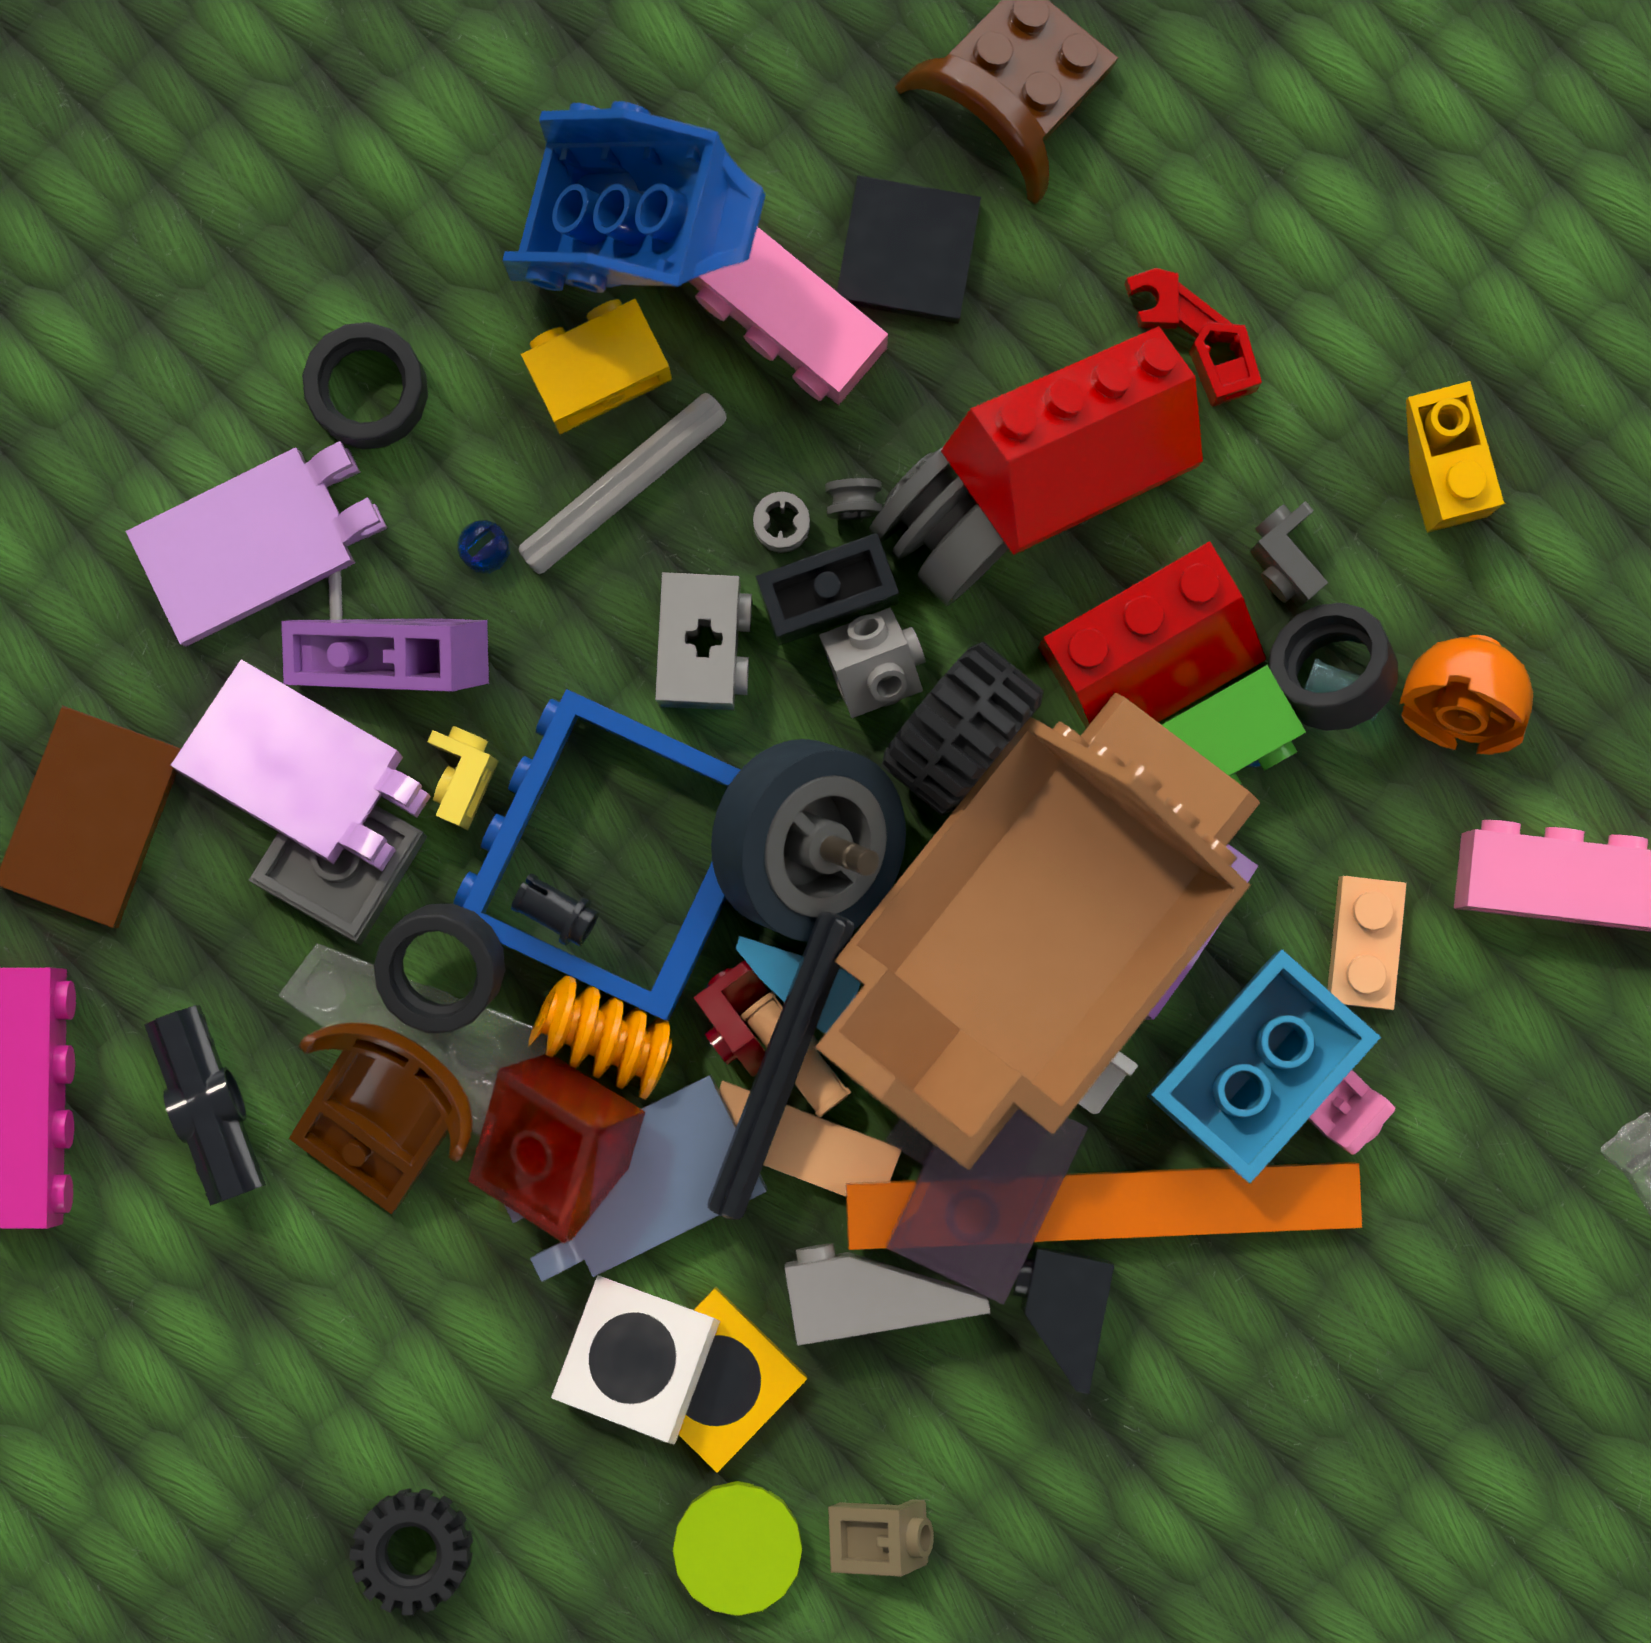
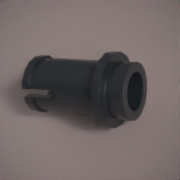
[511,873,599,946]

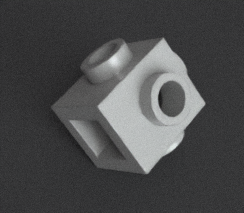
[819,607,926,718]

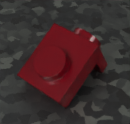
[694,961,769,1077]

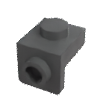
[1249,501,1328,608]

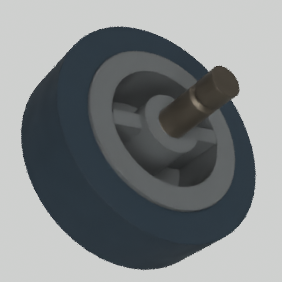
[711,739,906,941]

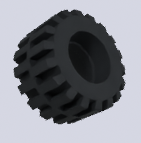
[881,641,1044,816]

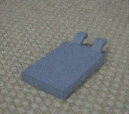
[502,1074,768,1282]

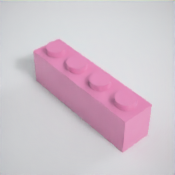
[689,227,888,405]
[1454,820,1651,932]

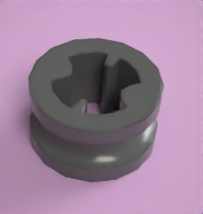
[825,478,883,520]

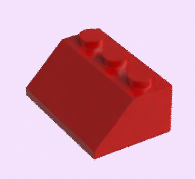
[1038,541,1266,728]

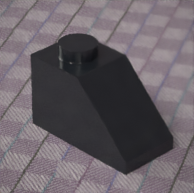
[1013,1244,1114,1394]

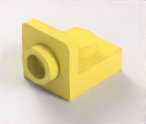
[427,726,498,830]

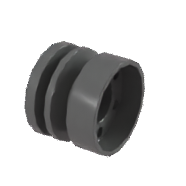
[869,446,1009,607]

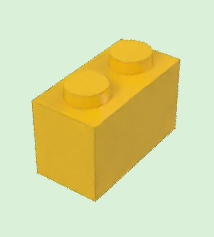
[521,299,672,434]

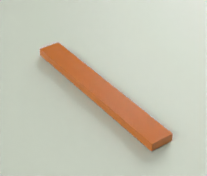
[845,1162,1362,1250]

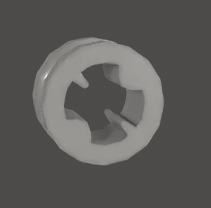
[753,492,810,553]

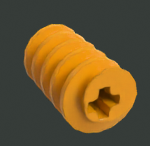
[528,976,672,1100]

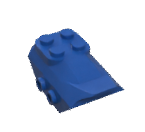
[502,101,766,292]

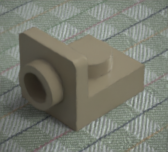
[828,1499,934,1576]

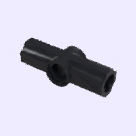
[144,1005,266,1206]

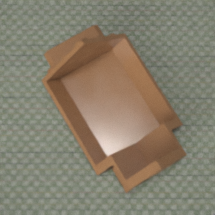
[815,693,1261,1170]

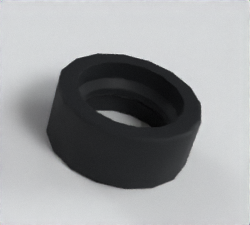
[302,322,428,449]
[1269,602,1398,731]
[374,903,505,1033]

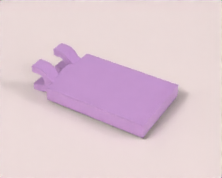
[126,441,387,647]
[171,660,431,871]

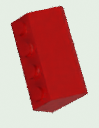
[941,326,1203,555]

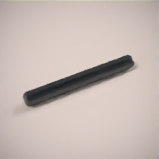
[707,911,854,1220]

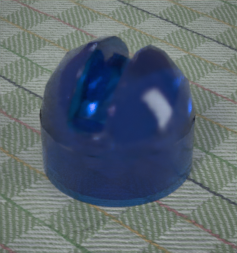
[457,520,510,573]

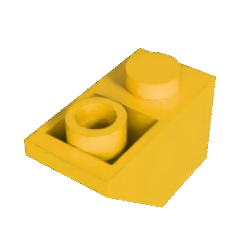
[1406,381,1504,533]

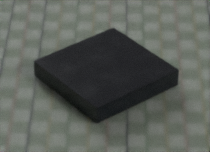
[837,175,981,324]

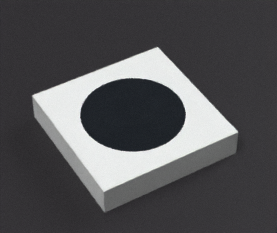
[551,1275,720,1445]

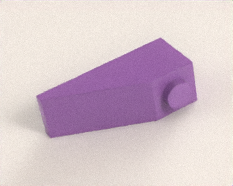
[282,619,489,691]

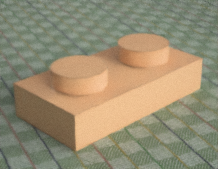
[1327,876,1407,1010]

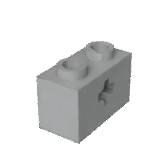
[655,572,752,710]

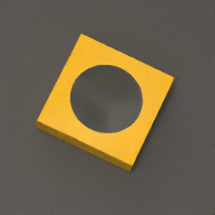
[678,1287,807,1472]

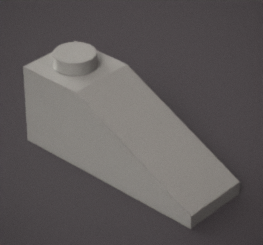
[785,1243,990,1346]

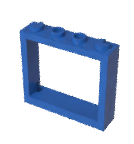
[453,689,740,1021]

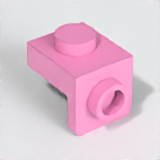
[1308,1070,1395,1155]

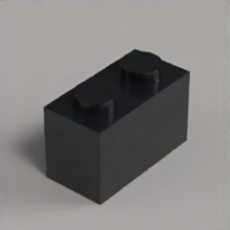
[756,533,899,646]

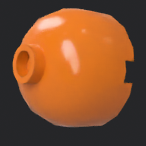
[1400,635,1533,755]

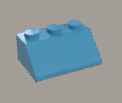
[1147,950,1381,1183]

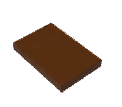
[0,705,181,928]

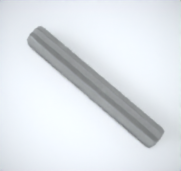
[518,393,727,574]

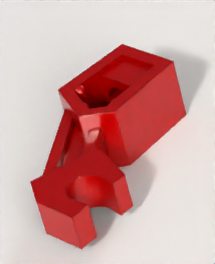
[1124,268,1262,407]

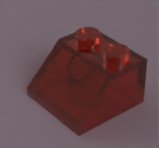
[468,1054,645,1243]

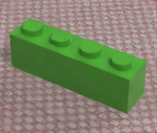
[1162,665,1306,784]

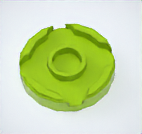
[673,1481,802,1616]

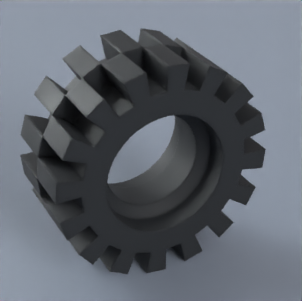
[350,1488,473,1615]

